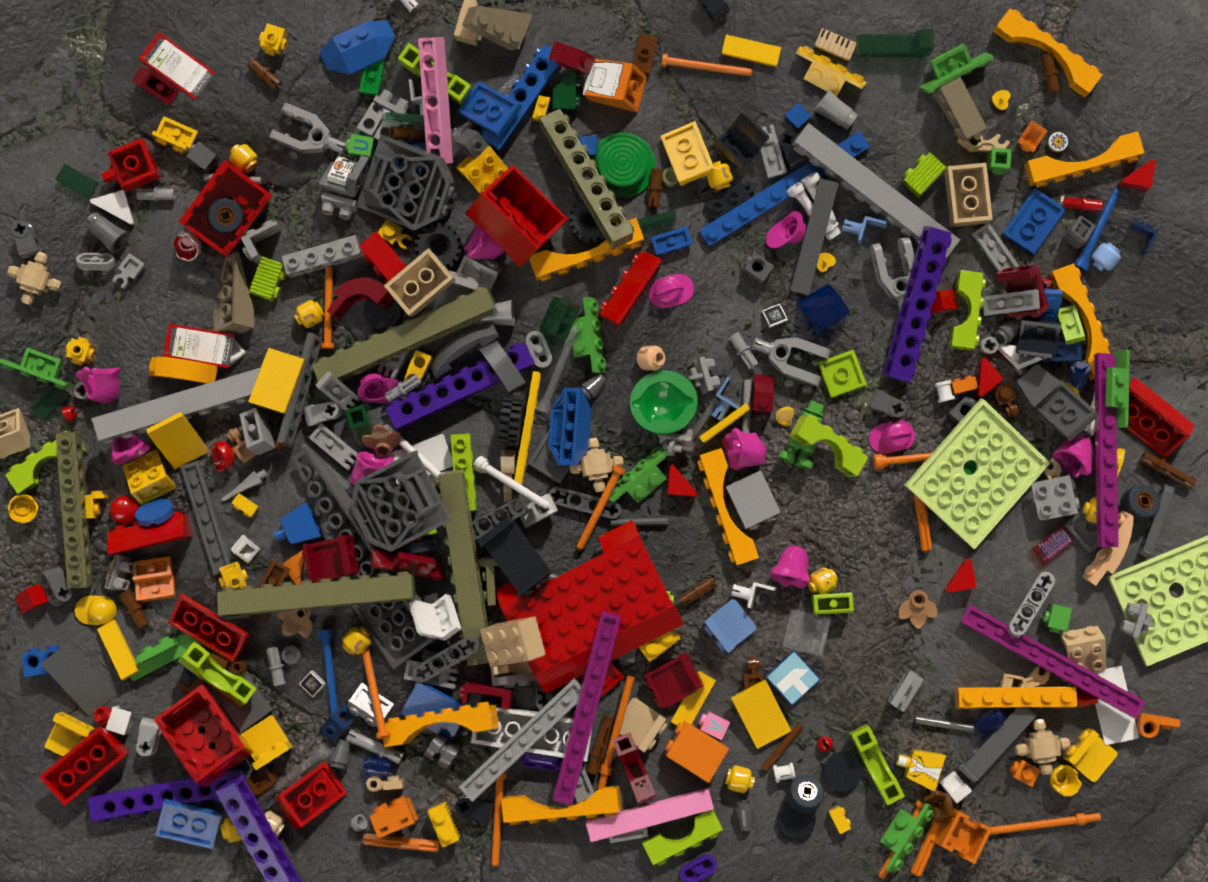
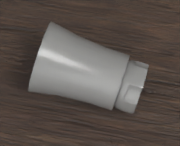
[814,90,858,130]
[475,300,515,326]

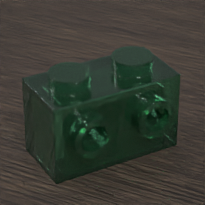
[538,296,581,342]

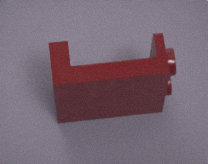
[996,264,1049,319]
[302,535,359,583]
[644,652,705,709]
[459,681,514,710]

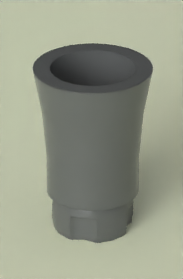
[84,212,130,254]

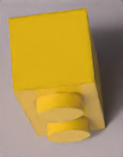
[532,95,551,122]
[232,493,260,518]
[828,805,851,834]

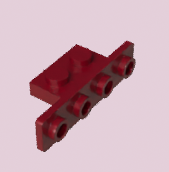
[371,550,445,580]

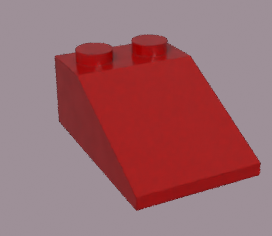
[273,761,347,830]

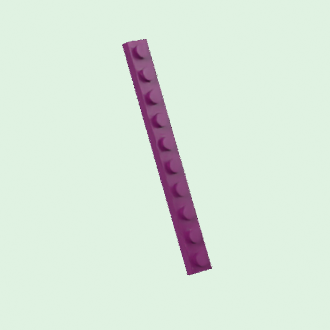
[1094,353,1119,548]
[960,605,1145,719]
[552,611,621,805]

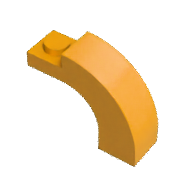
[148,356,218,384]

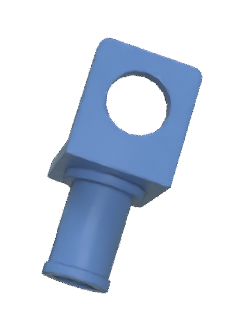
[842,216,887,245]
[711,376,740,421]

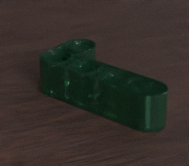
[857,29,934,57]

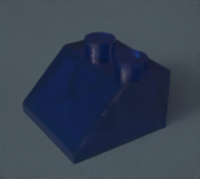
[796,283,851,335]

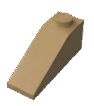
[454,0,483,46]

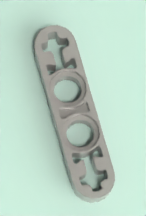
[1007,572,1055,638]

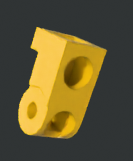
[404,350,434,389]

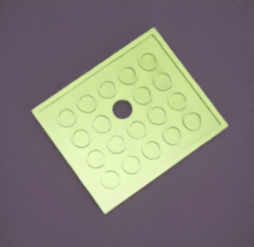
[905,399,1050,549]
[1107,535,1208,666]

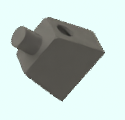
[1013,364,1061,409]

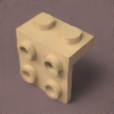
[1060,626,1107,673]
[620,698,667,752]

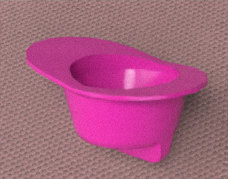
[766,211,807,248]
[649,274,694,308]
[358,373,399,404]
[869,420,915,454]

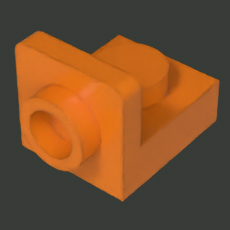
[1010,758,1040,787]

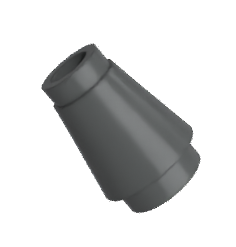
[995,319,1022,344]
[581,373,607,401]
[330,740,350,770]
[735,800,755,831]

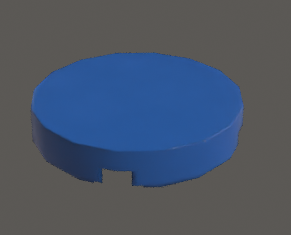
[135,499,174,527]

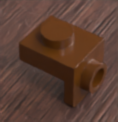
[178,677,208,695]
[245,765,279,797]
[923,790,955,823]

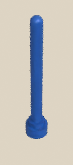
[1074,188,1120,272]
[317,629,338,715]

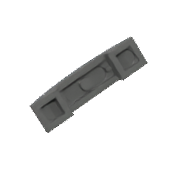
[430,323,499,379]
[475,339,526,393]

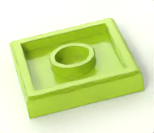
[817,349,867,399]

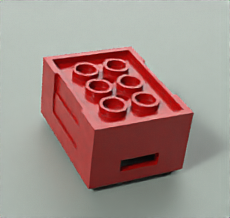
[178,160,272,257]
[465,165,568,267]
[153,684,254,788]

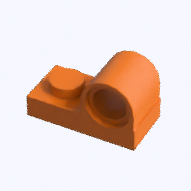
[1135,713,1180,738]

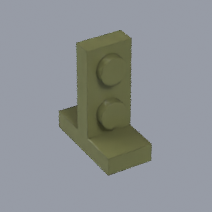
[478,558,499,605]

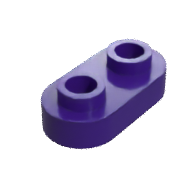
[520,752,560,771]
[680,854,717,882]

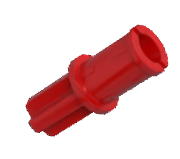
[1063,197,1103,213]

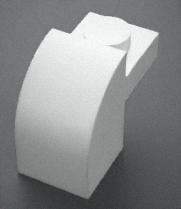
[518,494,558,528]

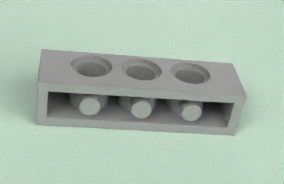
[282,235,363,278]

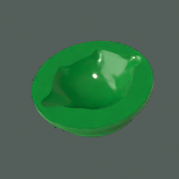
[590,132,656,198]
[630,370,698,434]

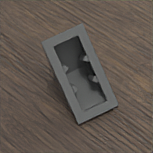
[1062,215,1095,249]

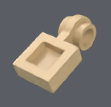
[366,776,405,792]

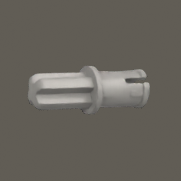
[136,187,176,202]
[729,332,758,369]
[385,375,422,403]
[267,647,286,686]

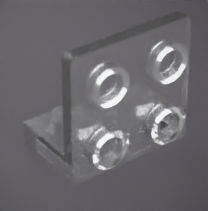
[782,609,831,657]

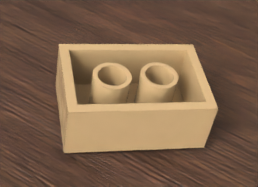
[944,163,993,227]
[480,616,546,667]

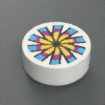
[1047,132,1068,152]

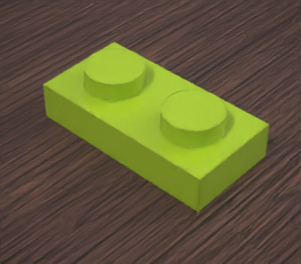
[1058,305,1085,345]

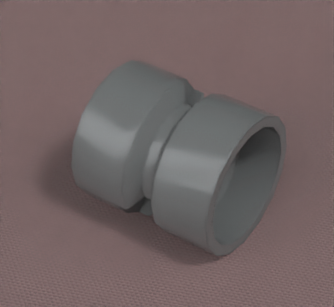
[424,734,460,770]

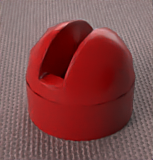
[61,406,78,423]
[817,736,833,752]

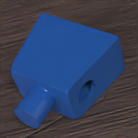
[273,503,323,544]

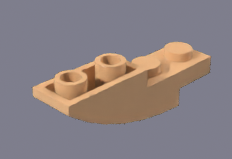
[1082,511,1133,586]

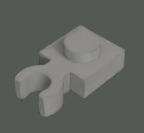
[113,253,146,289]

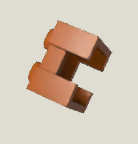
[369,795,419,838]
[934,809,992,864]

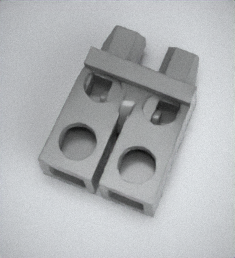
[357,90,409,143]

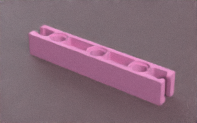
[418,37,453,164]
[586,788,714,842]

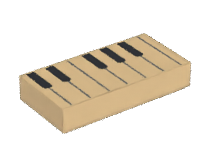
[814,28,857,62]

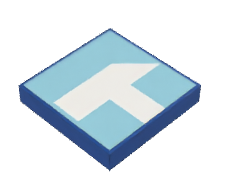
[765,650,820,705]

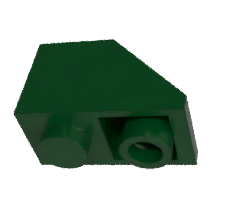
[553,71,580,113]
[345,405,373,449]

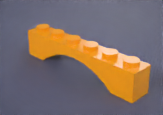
[993,8,1102,97]
[1024,131,1145,188]
[529,218,644,282]
[1048,263,1110,380]
[697,448,759,565]
[955,687,1077,709]
[383,702,499,747]
[501,786,622,825]

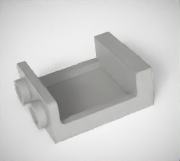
[725,471,781,531]

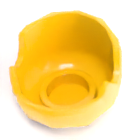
[7,494,38,524]
[1050,765,1081,796]

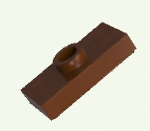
[633,33,658,75]

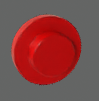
[94,706,112,726]

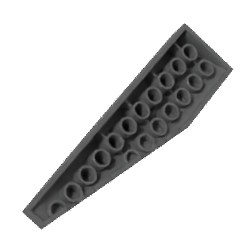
[293,447,437,669]

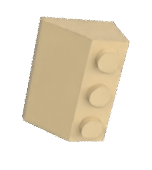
[384,248,456,317]
[0,408,30,458]

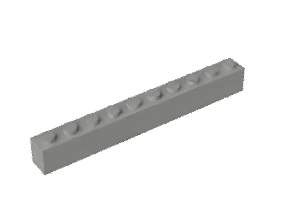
[792,123,960,258]
[92,368,261,445]

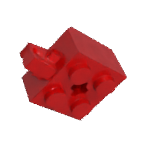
[101,138,161,192]

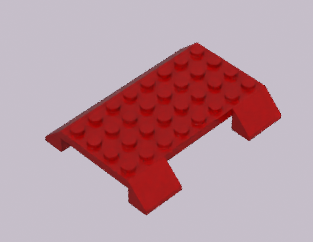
[496,520,684,694]

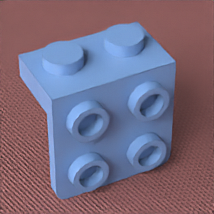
[703,599,756,653]

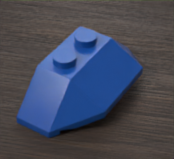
[320,21,396,75]
[548,388,591,465]

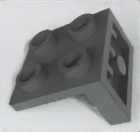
[319,156,369,198]

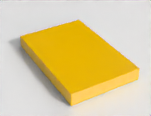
[660,121,715,186]
[248,348,306,414]
[146,412,209,469]
[731,680,791,749]

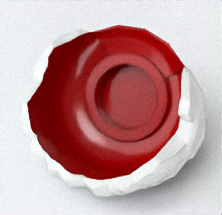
[174,231,202,261]

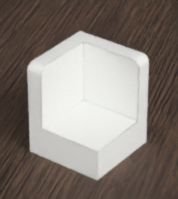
[106,706,132,735]
[939,771,972,803]

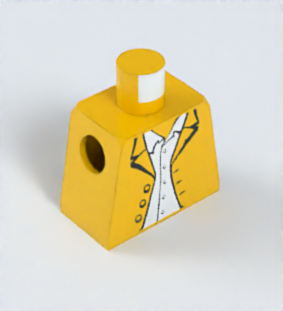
[896,749,946,791]

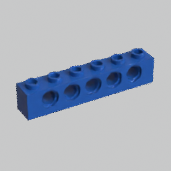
[480,44,561,154]

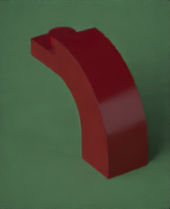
[327,277,394,321]
[612,732,657,805]

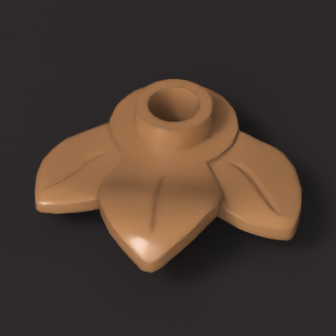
[362,425,401,457]
[898,590,937,629]
[277,609,313,638]

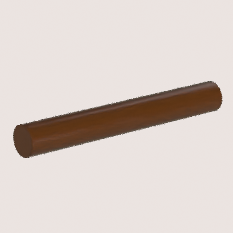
[761,723,804,772]

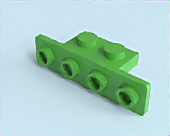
[920,44,994,93]
[569,297,606,373]
[0,348,74,390]
[1106,350,1130,428]
[609,445,668,503]
[130,633,202,681]
[880,803,934,873]

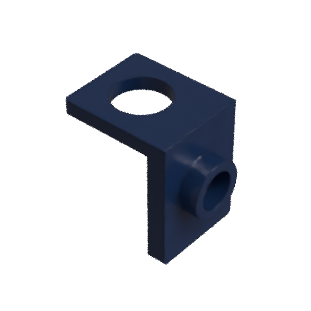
[1128,221,1158,255]
[319,705,357,743]

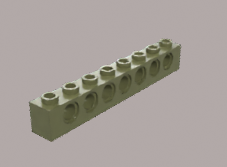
[539,109,634,250]
[56,431,93,588]

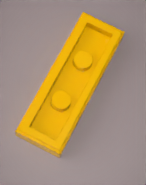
[722,35,781,67]
[699,403,751,443]
[97,620,140,680]
[671,671,716,725]

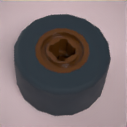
[207,198,243,234]
[1121,484,1160,521]
[787,775,824,814]

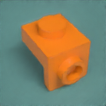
[1018,120,1048,152]

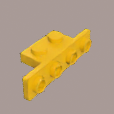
[796,46,866,97]

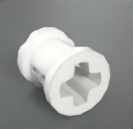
[934,380,955,403]
[773,762,795,783]

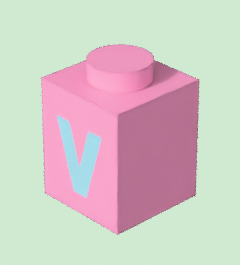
[698,711,730,740]

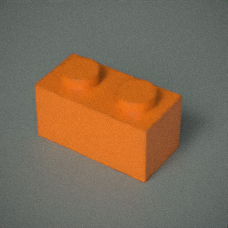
[950,375,978,395]

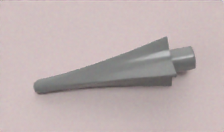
[221,469,268,502]

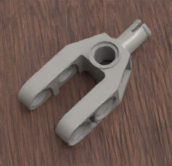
[269,103,346,154]
[870,237,915,311]
[752,337,831,387]

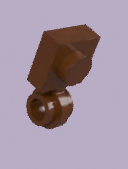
[991,381,1019,419]
[210,653,247,675]
[743,656,764,691]

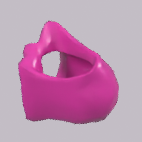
[464,225,505,260]
[76,367,121,404]
[722,428,767,470]
[110,432,151,465]
[1053,433,1095,478]
[350,451,394,486]
[770,545,810,588]

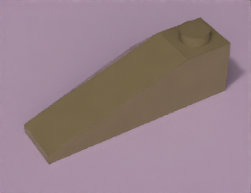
[213,252,255,334]

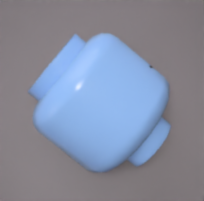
[1092,242,1121,271]

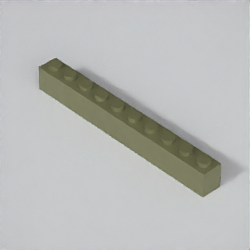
[312,287,499,382]
[436,469,489,666]
[217,572,416,617]

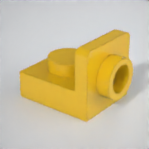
[85,491,109,519]

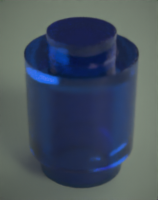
[1069,360,1091,389]
[975,708,1004,734]
[363,756,392,778]

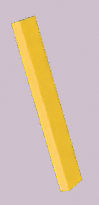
[514,371,541,485]

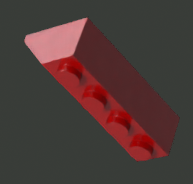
[599,251,662,329]
[1126,376,1195,459]
[107,511,193,555]
[168,593,250,663]
[39,726,129,806]

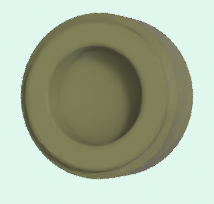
[662,167,679,187]

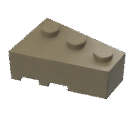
[462,6,533,51]
[932,77,987,142]

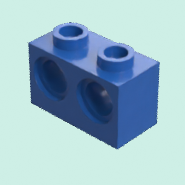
[21,645,59,677]

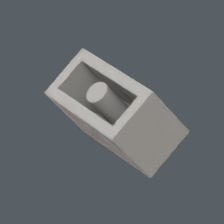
[240,407,275,455]

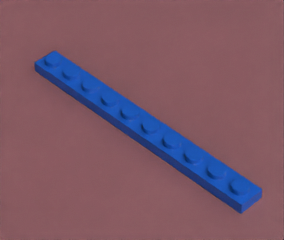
[699,131,870,247]

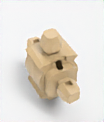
[7,252,62,305]
[569,438,624,492]
[1015,719,1071,775]

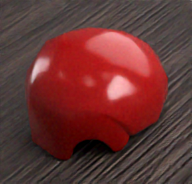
[211,441,235,472]
[110,495,139,524]

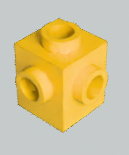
[259,24,288,56]
[65,337,96,366]
[219,562,248,590]

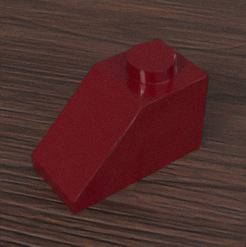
[549,41,595,75]
[131,66,179,106]
[752,374,774,414]

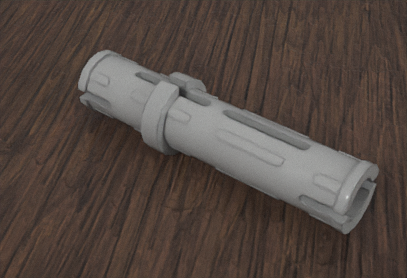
[346,730,404,764]

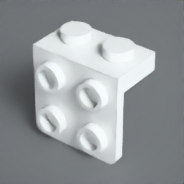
[409,594,461,640]

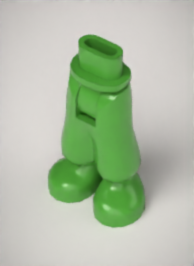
[778,401,825,470]

